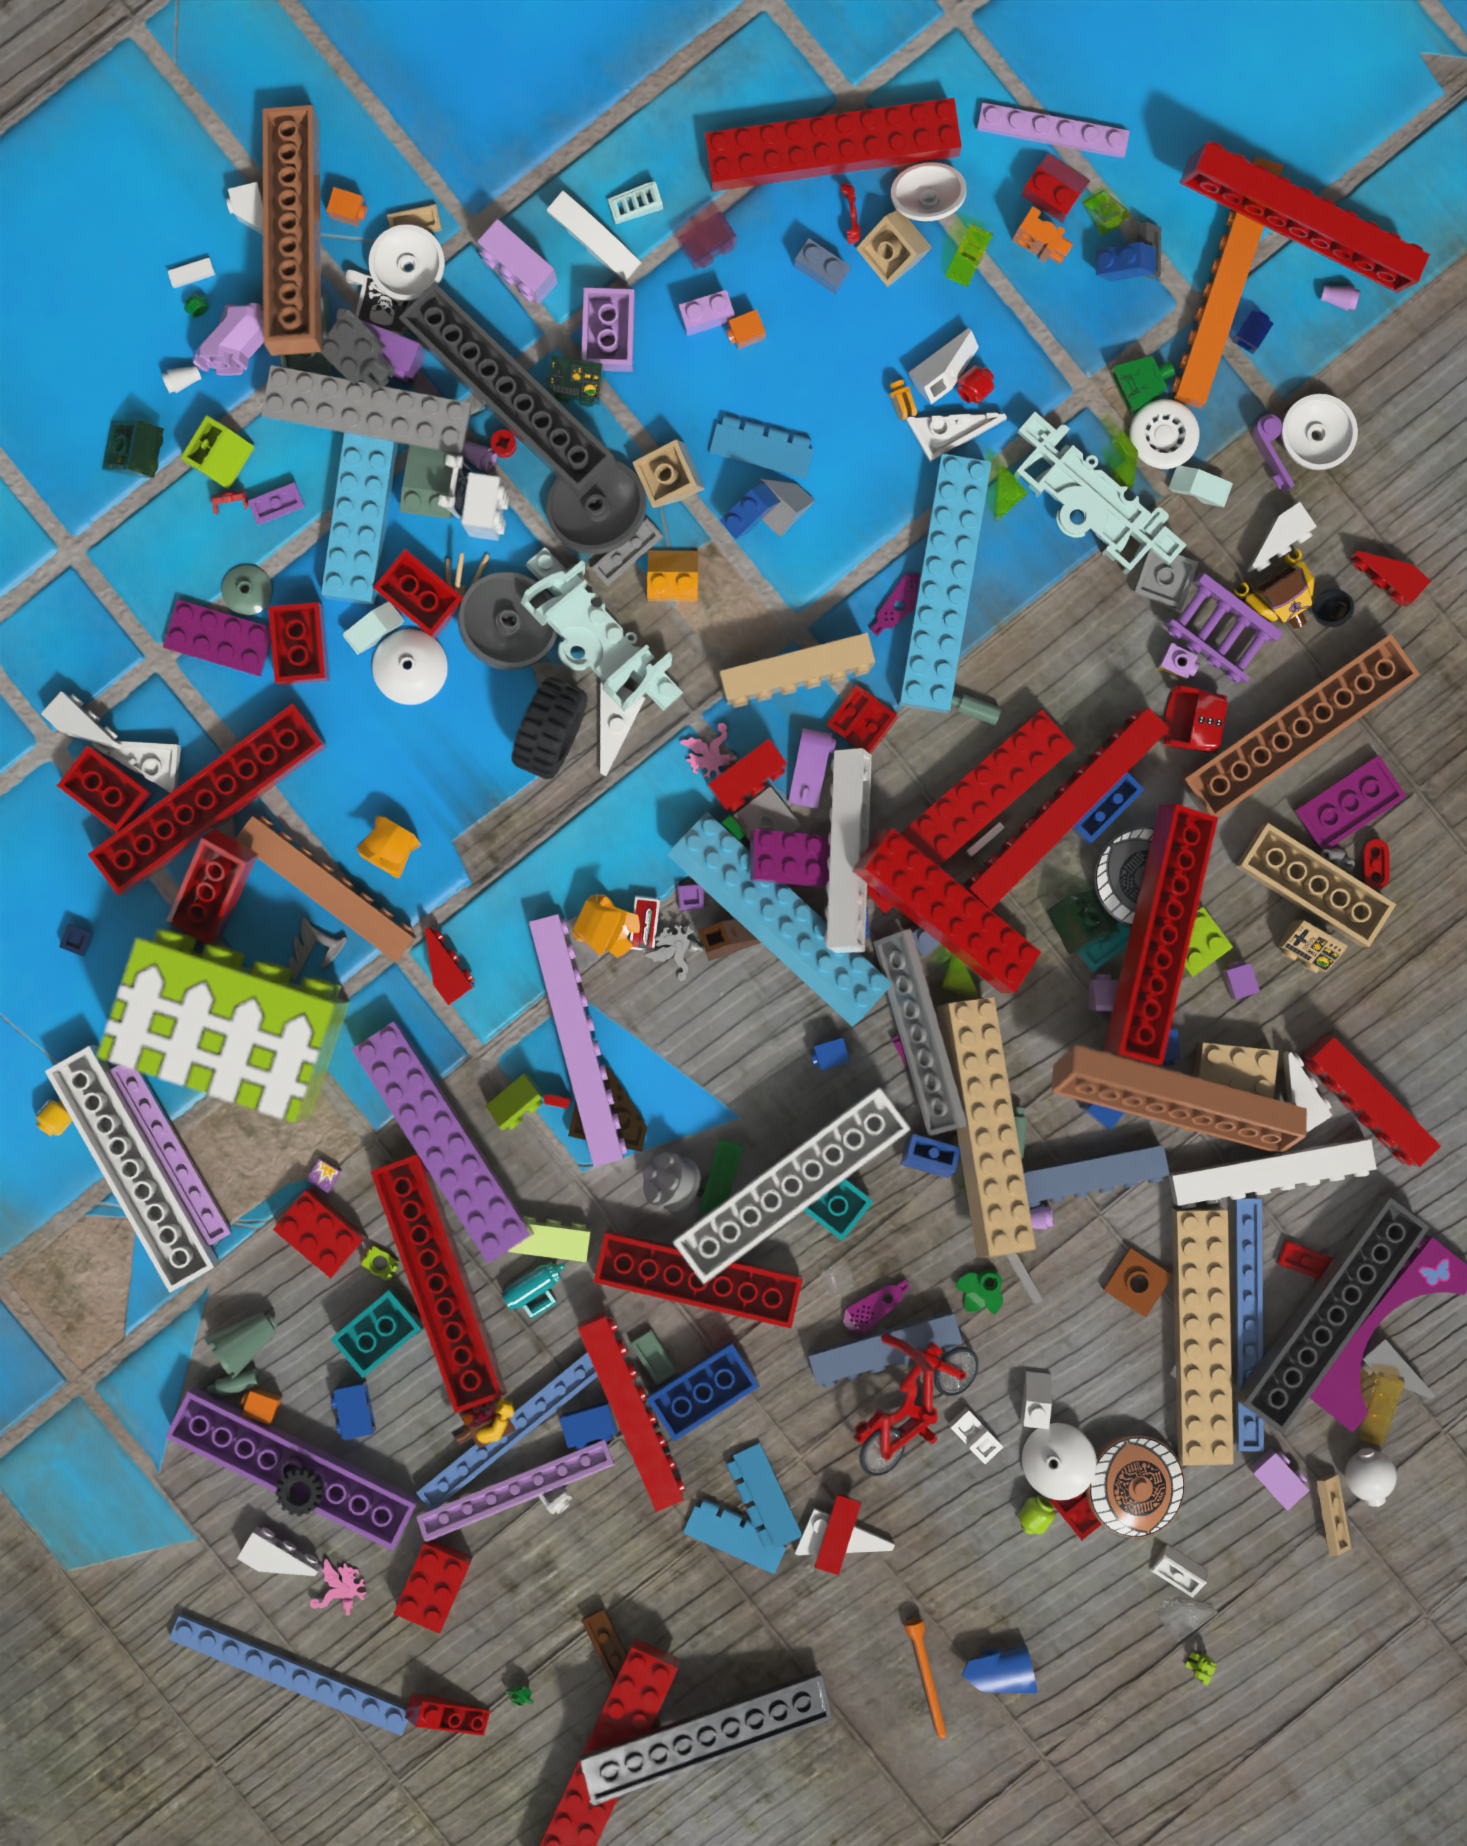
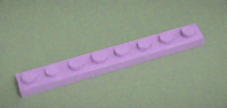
[109,1065,232,1246]
[416,1440,615,1542]

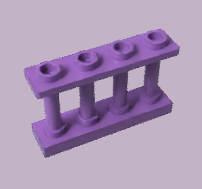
[1163,573,1283,684]

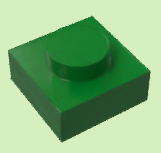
[721,815,747,841]

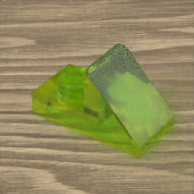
[1082,190,1130,235]

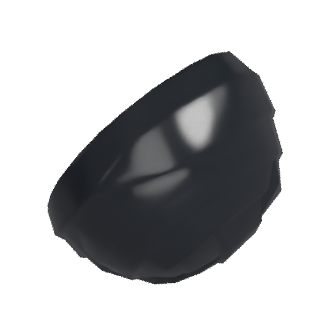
[1312,589,1355,627]

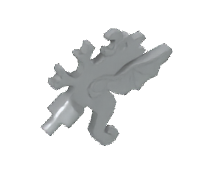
[644,924,703,981]

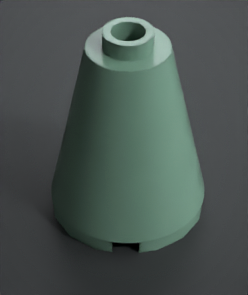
[204,1312,278,1379]

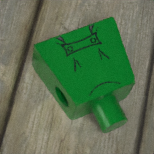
[1110,356,1175,415]

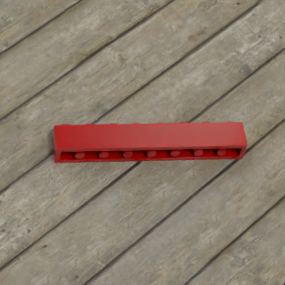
[577,1311,686,1512]

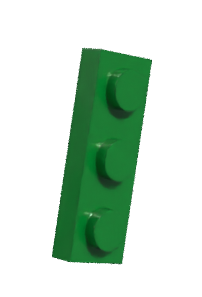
[699,1139,743,1213]

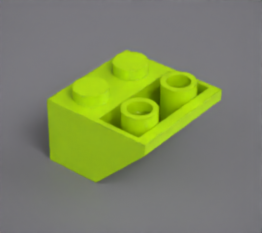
[180,415,255,490]
[485,1072,545,1131]

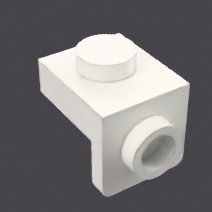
[538,1486,572,1514]

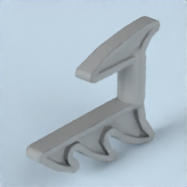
[289,918,348,980]

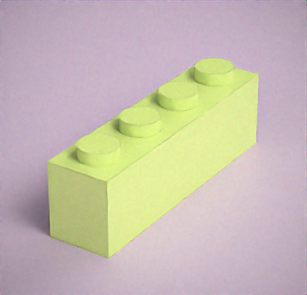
[508,1216,592,1262]

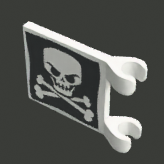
[336,270,411,337]
[437,454,472,519]

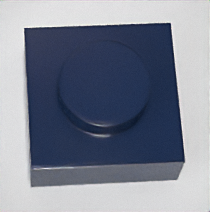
[59,924,94,956]

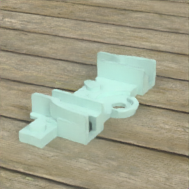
[1014,412,1186,575]
[521,547,683,712]

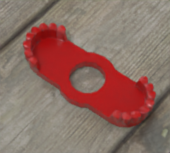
[840,184,861,245]

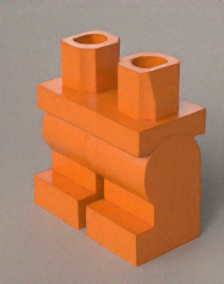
[1012,206,1074,265]

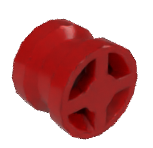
[490,429,517,458]

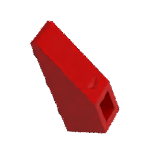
[1349,551,1431,607]
[425,926,475,1005]
[405,1692,490,1736]

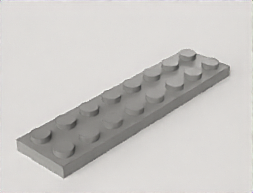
[261,365,472,455]
[873,929,967,1136]

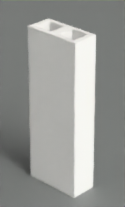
[168,258,216,288]
[965,822,1005,857]

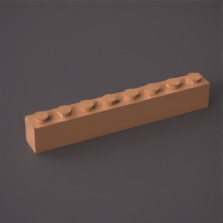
[234,816,417,962]

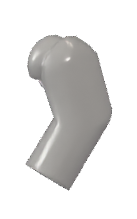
[1321,849,1355,872]

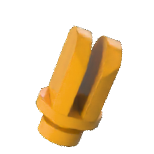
[889,380,917,420]

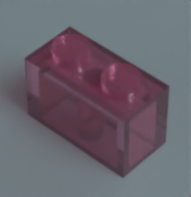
[678,211,737,270]

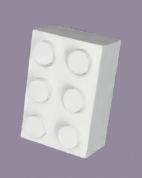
[462,473,510,541]

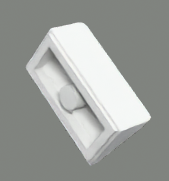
[1150,1545,1209,1598]

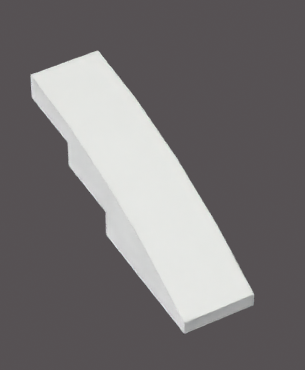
[547,191,641,282]

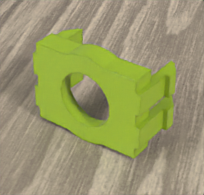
[360,1245,399,1281]
[1185,1652,1217,1685]

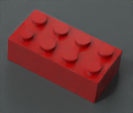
[166,829,258,945]

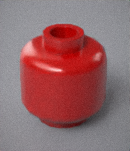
[957,366,994,404]

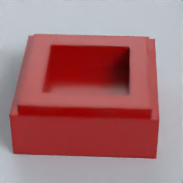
[543,1093,571,1109]

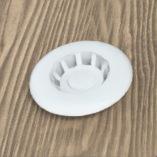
[1130,399,1199,469]

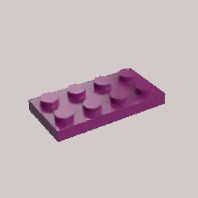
[163,599,271,677]
[1294,755,1407,853]
[750,829,831,887]

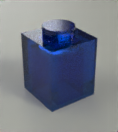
[1232,310,1274,355]

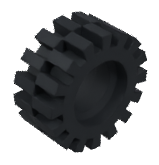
[275,1466,325,1516]

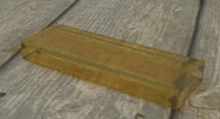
[1358,1372,1405,1445]

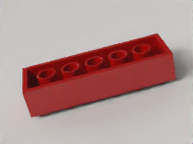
[1301,1035,1441,1168]

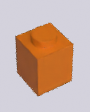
[326,187,368,227]
[726,309,766,349]
[240,1388,283,1425]

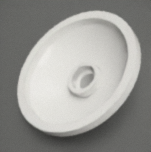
[891,162,967,221]
[369,225,445,301]
[1281,394,1358,470]
[372,629,448,705]
[1022,1423,1097,1500]

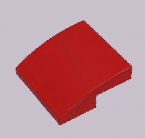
[826,685,899,754]
[1049,1490,1102,1541]

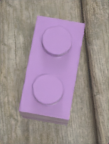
[679,290,734,336]
[1248,1448,1310,1511]

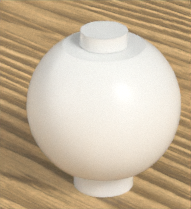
[1345,1448,1397,1506]

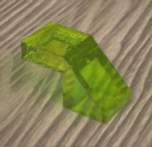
[945,223,993,287]
[1111,431,1138,494]

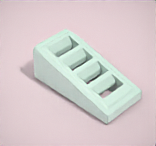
[608,181,663,224]

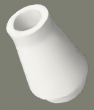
[161,365,201,394]

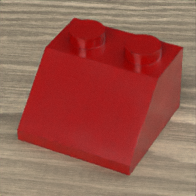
[1021,154,1090,223]

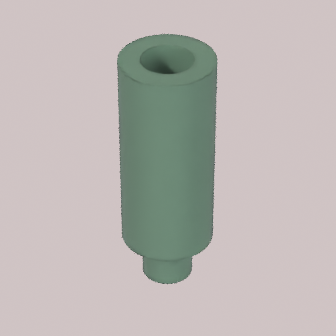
[951,694,1002,725]
[1014,1107,1028,1158]
[207,1369,260,1397]

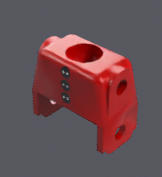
[1161,686,1228,754]

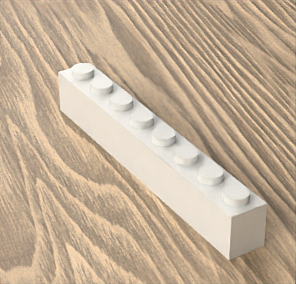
[824,748,872,953]
[1168,1138,1377,1209]

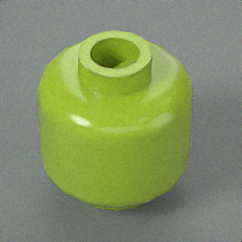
[1018,1496,1056,1535]

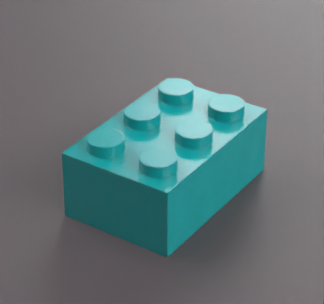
[803,1178,874,1241]
[330,1286,424,1378]

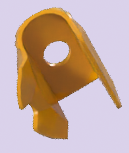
[356,816,421,878]
[572,894,640,958]

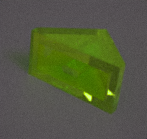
[994,466,1028,521]
[940,953,980,999]

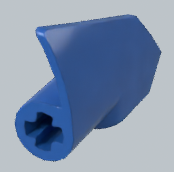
[962,1645,1038,1693]

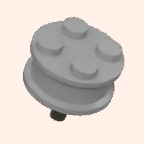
[643,1151,704,1212]

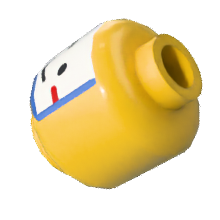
[35,1099,73,1137]

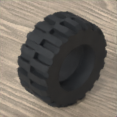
[511,677,588,779]

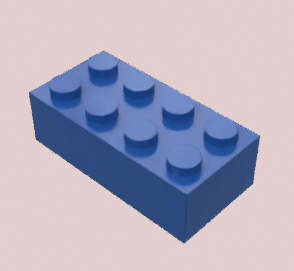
[647,1339,760,1442]

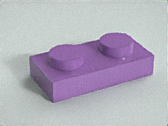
[248,482,305,525]

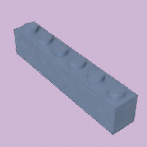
[1023,1143,1170,1207]
[808,1310,963,1387]

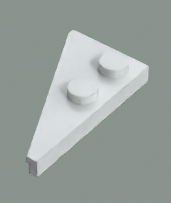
[906,413,1007,462]
[600,679,646,777]
[92,741,181,793]
[794,1507,895,1555]

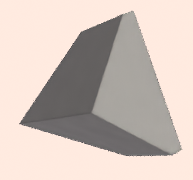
[760,479,815,537]

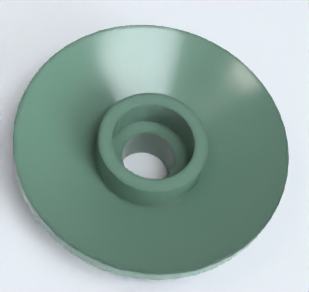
[222,565,272,616]

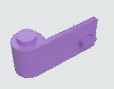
[1251,414,1295,493]
[788,728,836,808]

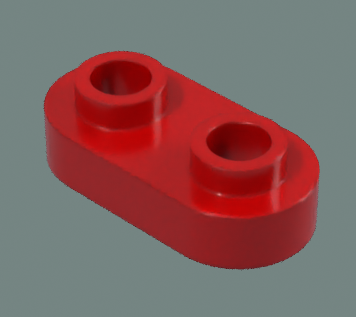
[1362,839,1390,890]

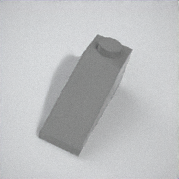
[1361,1335,1435,1399]

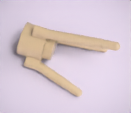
[445,553,490,597]

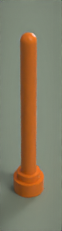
[904,1618,946,1739]

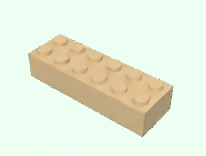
[720,633,875,708]
[1235,823,1396,947]

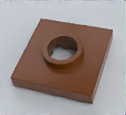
[1103,1247,1173,1318]

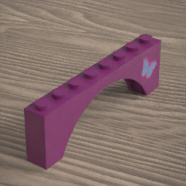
[1309,1235,1467,1433]

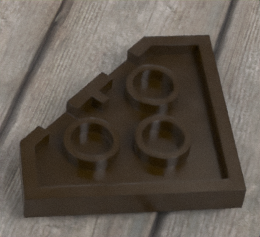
[568,1067,647,1152]

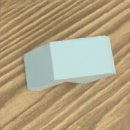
[1169,466,1233,507]
[343,601,405,655]

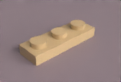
[1317,1474,1352,1556]

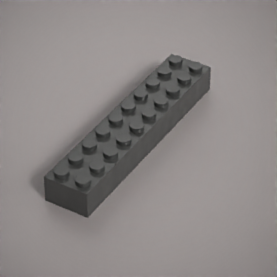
[398,282,615,499]
[1234,1194,1430,1434]

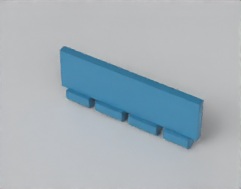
[709,415,814,479]
[726,1443,802,1549]
[683,1498,787,1574]

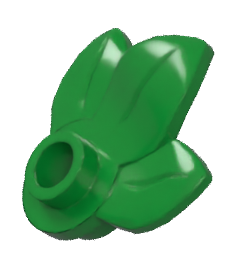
[955,1269,1003,1314]

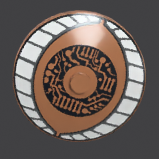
[1086,1434,1185,1538]

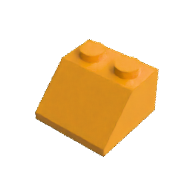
[647,551,698,602]

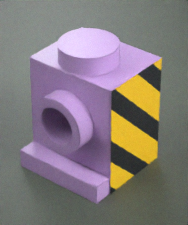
[1157,643,1199,681]

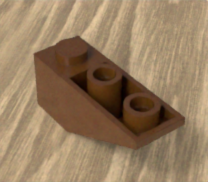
[698,919,761,961]

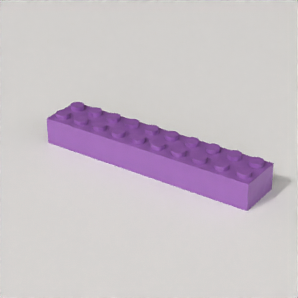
[351,1021,534,1263]
[165,1387,419,1550]

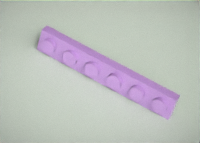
[977,103,1130,158]

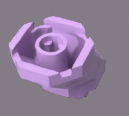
[193,303,264,376]

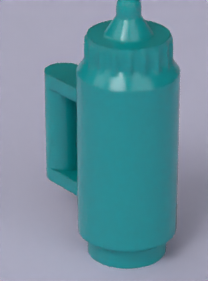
[501,1261,565,1319]

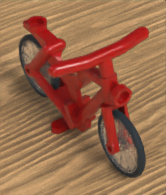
[853,1334,978,1476]

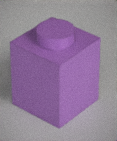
[1222,960,1260,999]

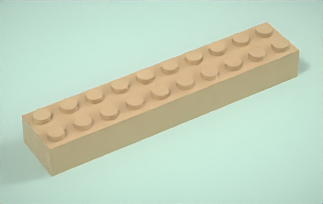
[937,997,1036,1258]
[1172,1207,1234,1465]

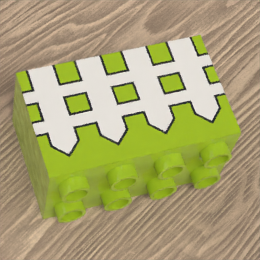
[97,928,350,1123]

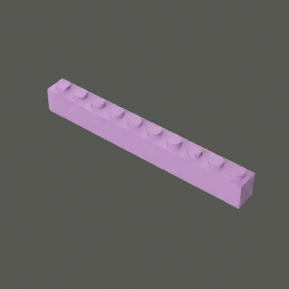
[529,914,628,1167]

